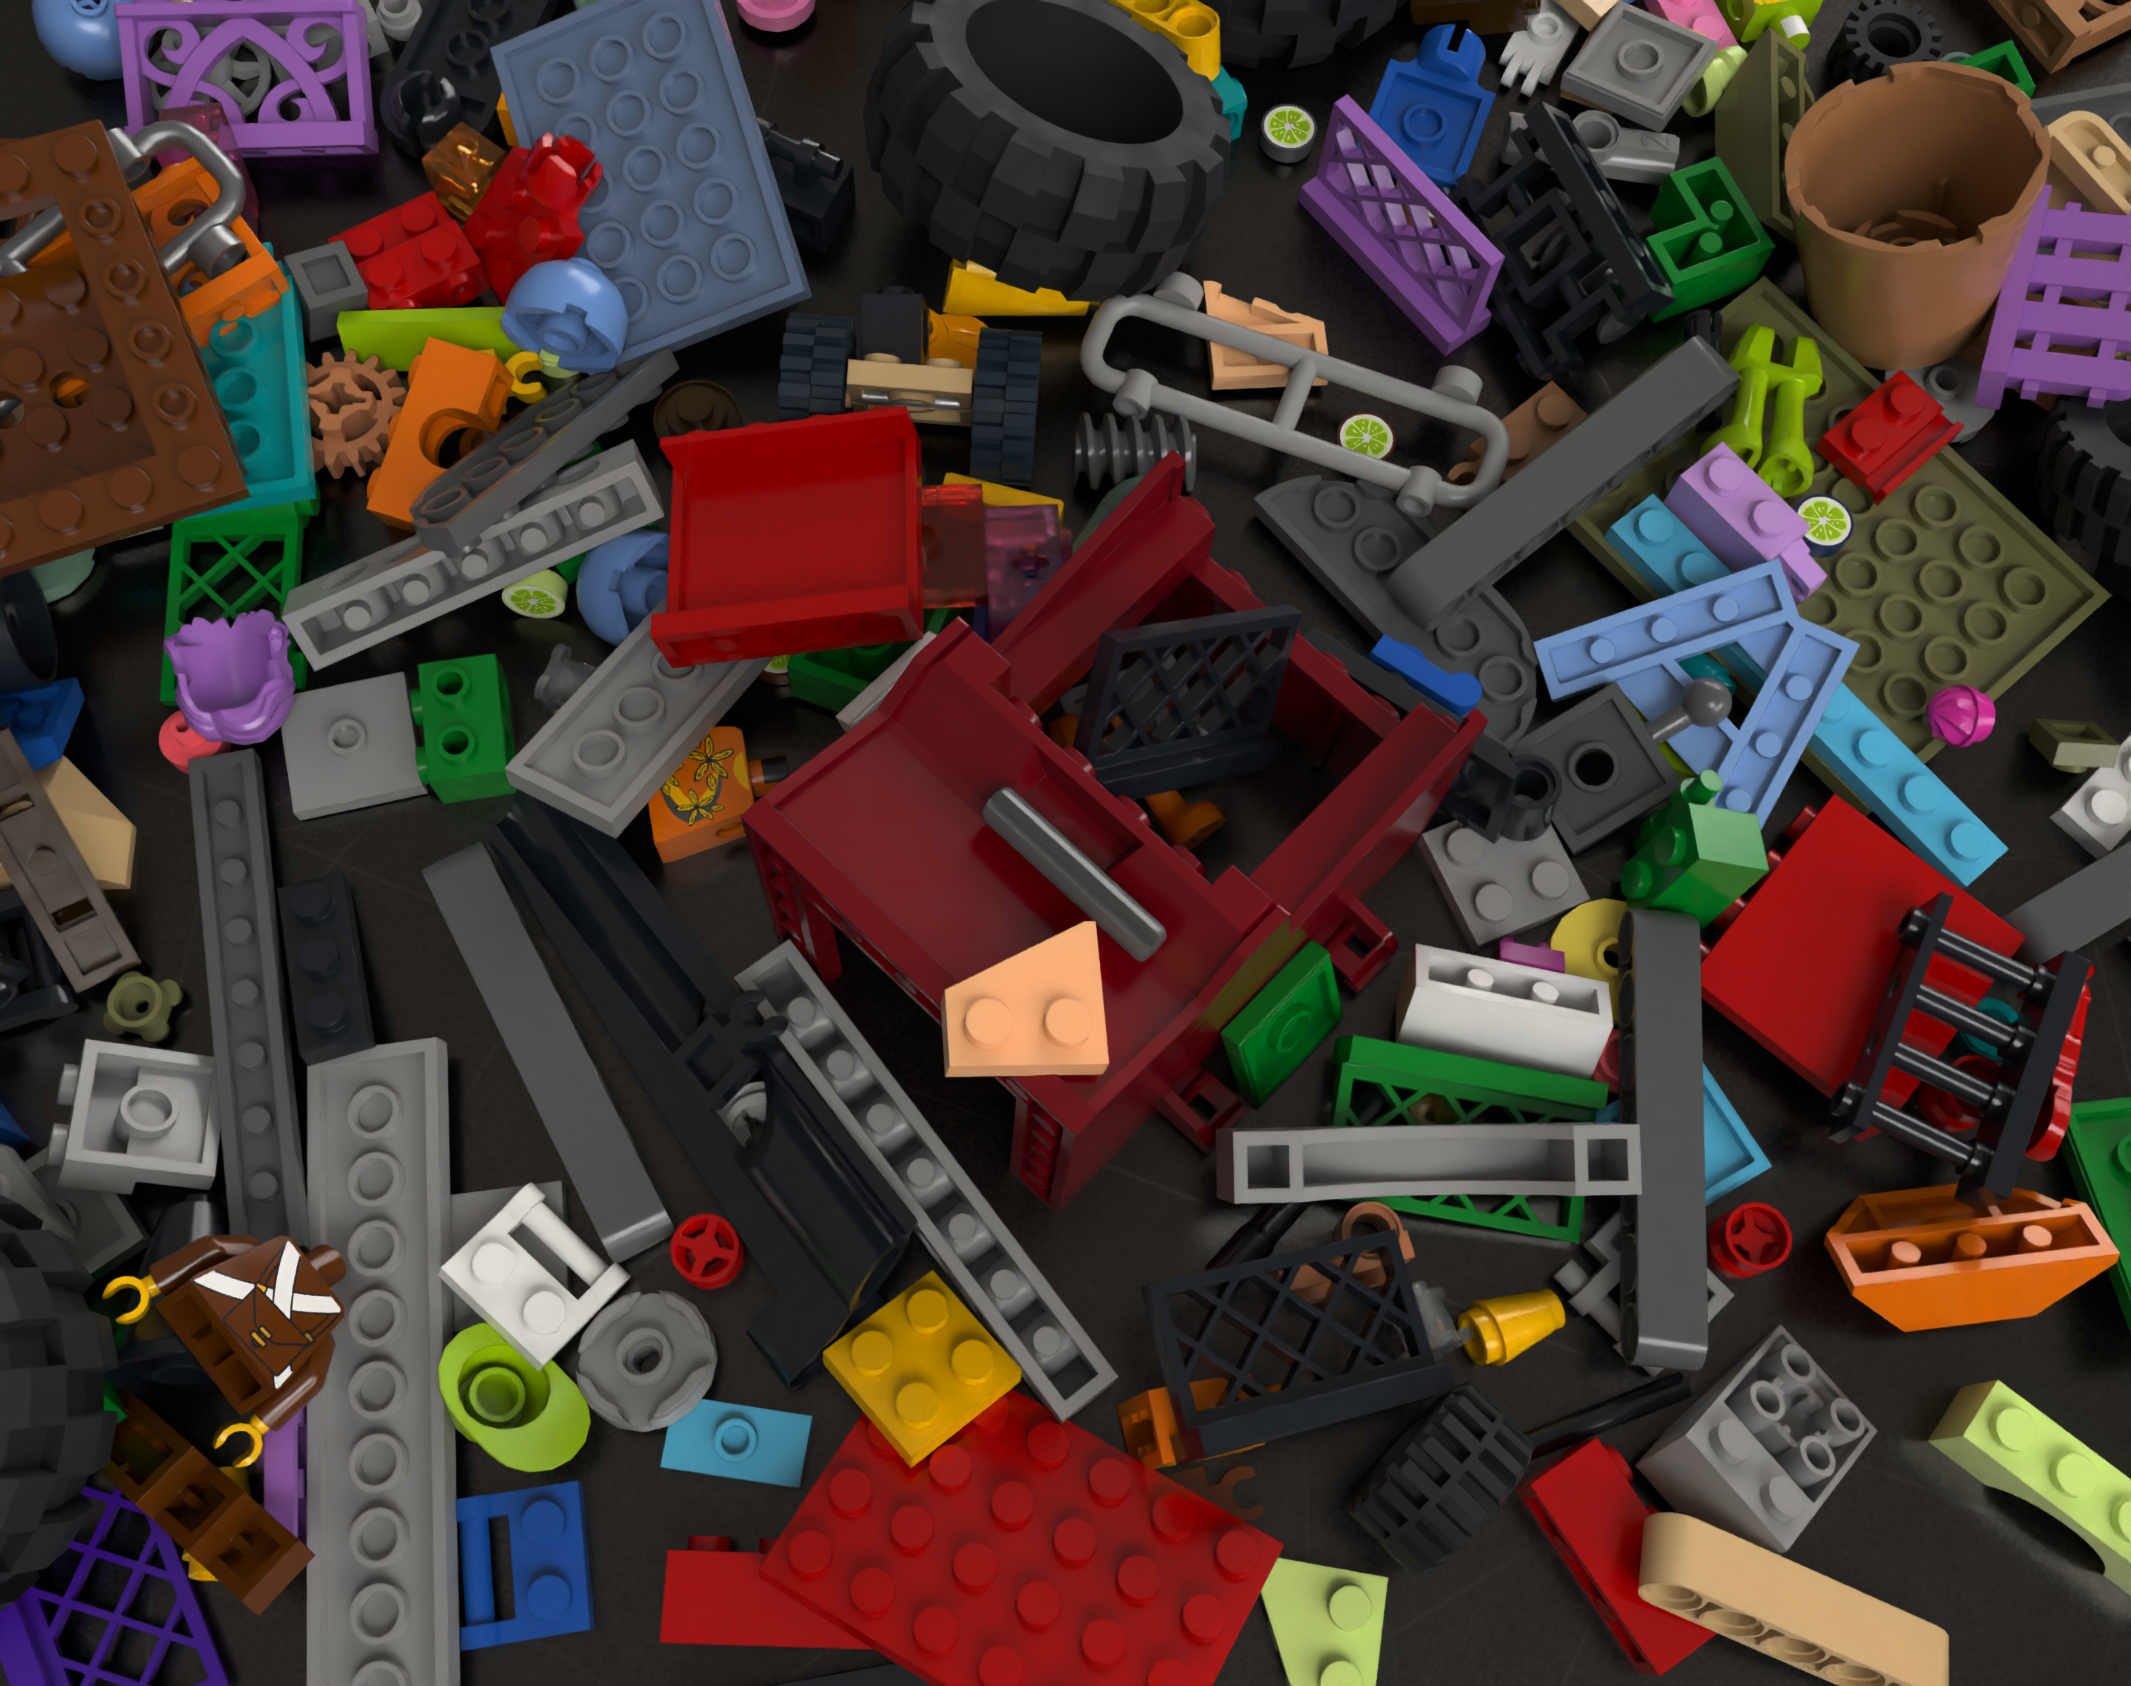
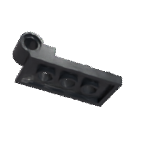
[1302,625,1562,844]

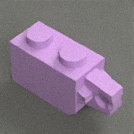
[1663,441,1828,605]

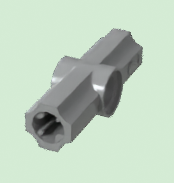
[1499,110,1680,186]

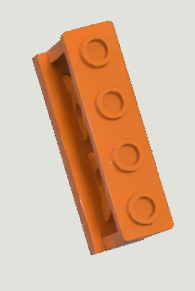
[25,157,291,409]

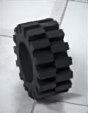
[1829,0,1943,85]

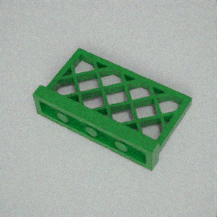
[1328,1035,1609,1243]

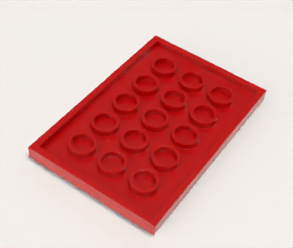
[758,1389,1284,1686]

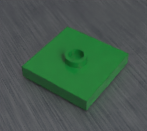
[1220,940,1344,1106]

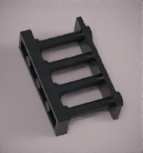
[1828,891,2092,1211]

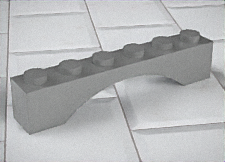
[1216,1122,1642,1204]

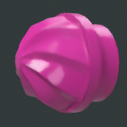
[1926,685,1995,747]

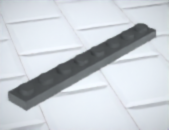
[188,748,312,1253]

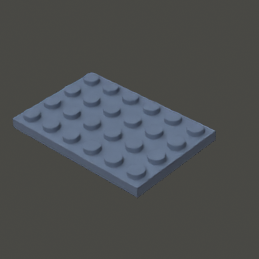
[490,0,812,376]

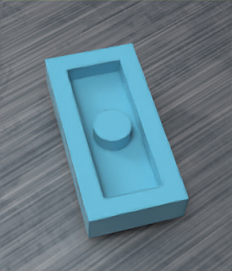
[660,1399,814,1489]

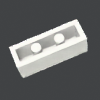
[1396,943,1613,1080]

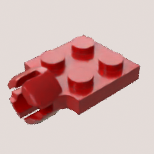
[462,132,602,307]

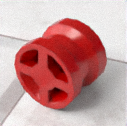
[670,1213,745,1290]

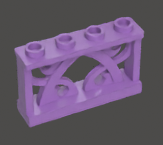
[114,0,379,160]

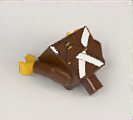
[103,1235,346,1468]

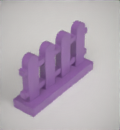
[1974,184,2131,410]

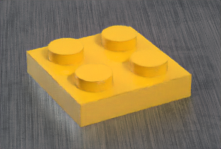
[823,1270,1022,1468]

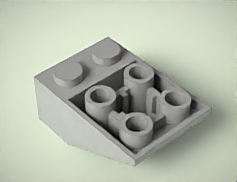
[1635,1324,1878,1555]

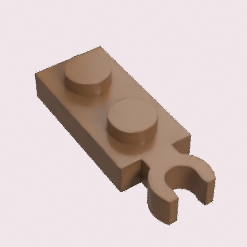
[1445,381,1588,512]

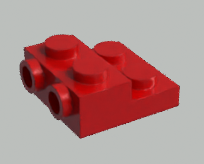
[327,190,491,310]

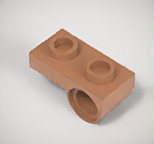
[1268,1201,1415,1304]

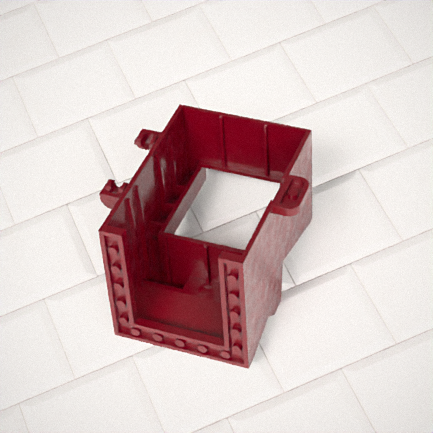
[740,449,1490,1215]

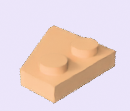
[1202,281,1328,390]
[941,921,1109,1077]

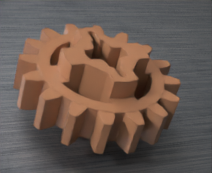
[305,350,408,479]

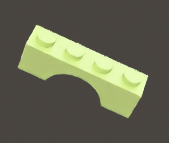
[1928,1379,2131,1596]

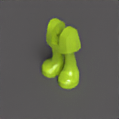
[1697,323,1823,498]

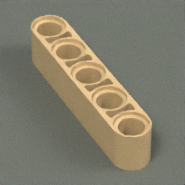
[1638,1512,1949,1686]

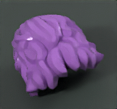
[163,609,296,745]

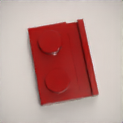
[1815,369,1965,506]

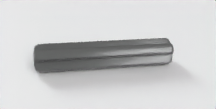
[981,787,1167,962]

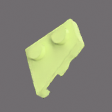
[1260,1558,1388,1686]

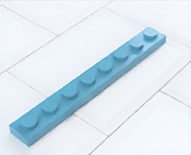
[1604,494,2009,890]

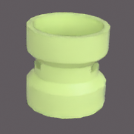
[1681,45,1748,118]

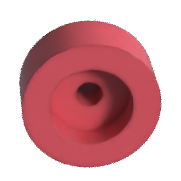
[159,710,232,774]

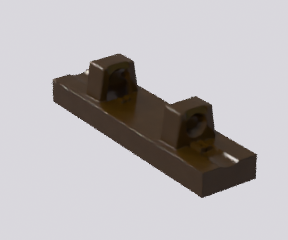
[0,724,142,993]

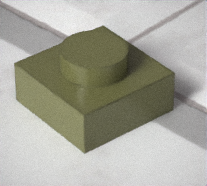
[2028,718,2121,773]

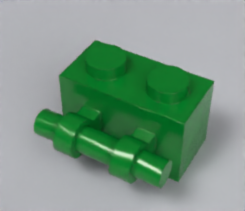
[1620,770,1769,931]

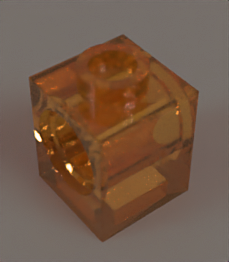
[421,121,507,222]

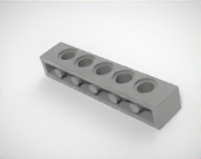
[281,439,665,671]

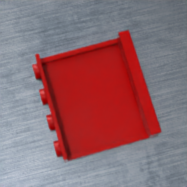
[651,406,923,668]
[1700,794,2026,1143]

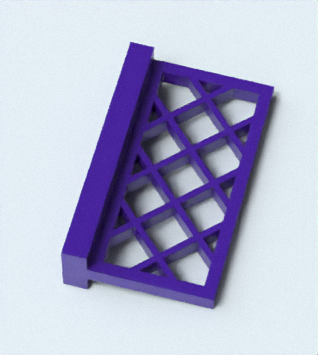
[0,1486,231,1686]

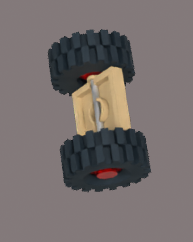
[778,312,1042,486]

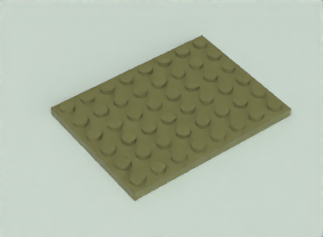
[1522,276,2112,817]

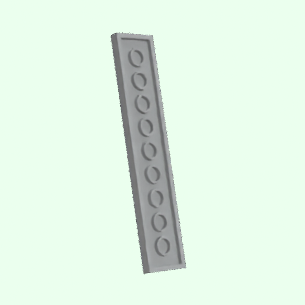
[307,1037,460,1686]

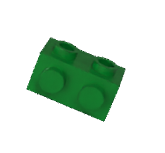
[410,653,517,804]

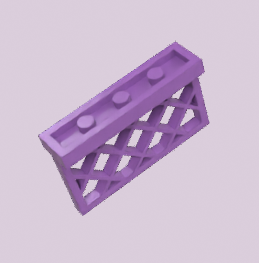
[1298,94,1505,356]

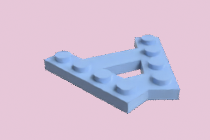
[1533,558,1860,830]

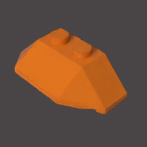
[1824,1183,2120,1332]

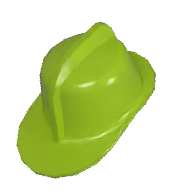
[437,1323,591,1472]

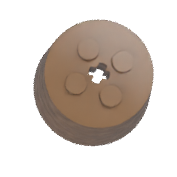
[1784,61,2051,371]

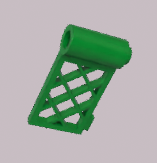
[160,480,321,706]

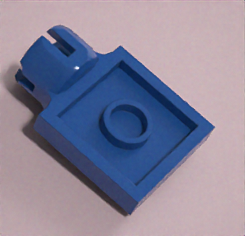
[1356,24,1496,191]

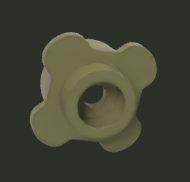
[103,971,183,1043]

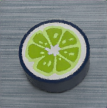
[1794,494,1854,558]

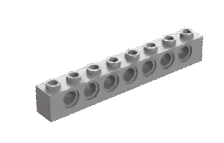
[734,939,1119,1424]

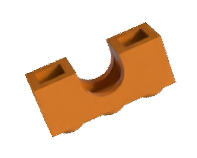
[366,337,515,534]

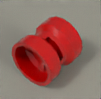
[1918,1055,2000,1133]
[1706,1202,1792,1279]

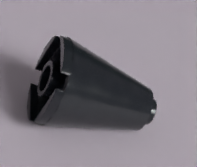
[105,1194,230,1398]

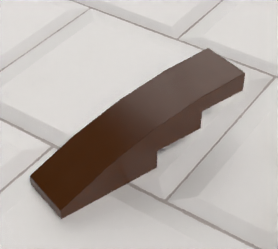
[99,1390,315,1617]

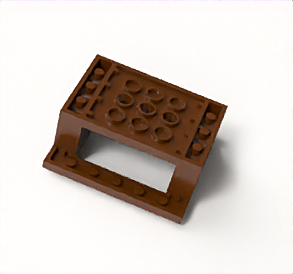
[0,119,251,578]

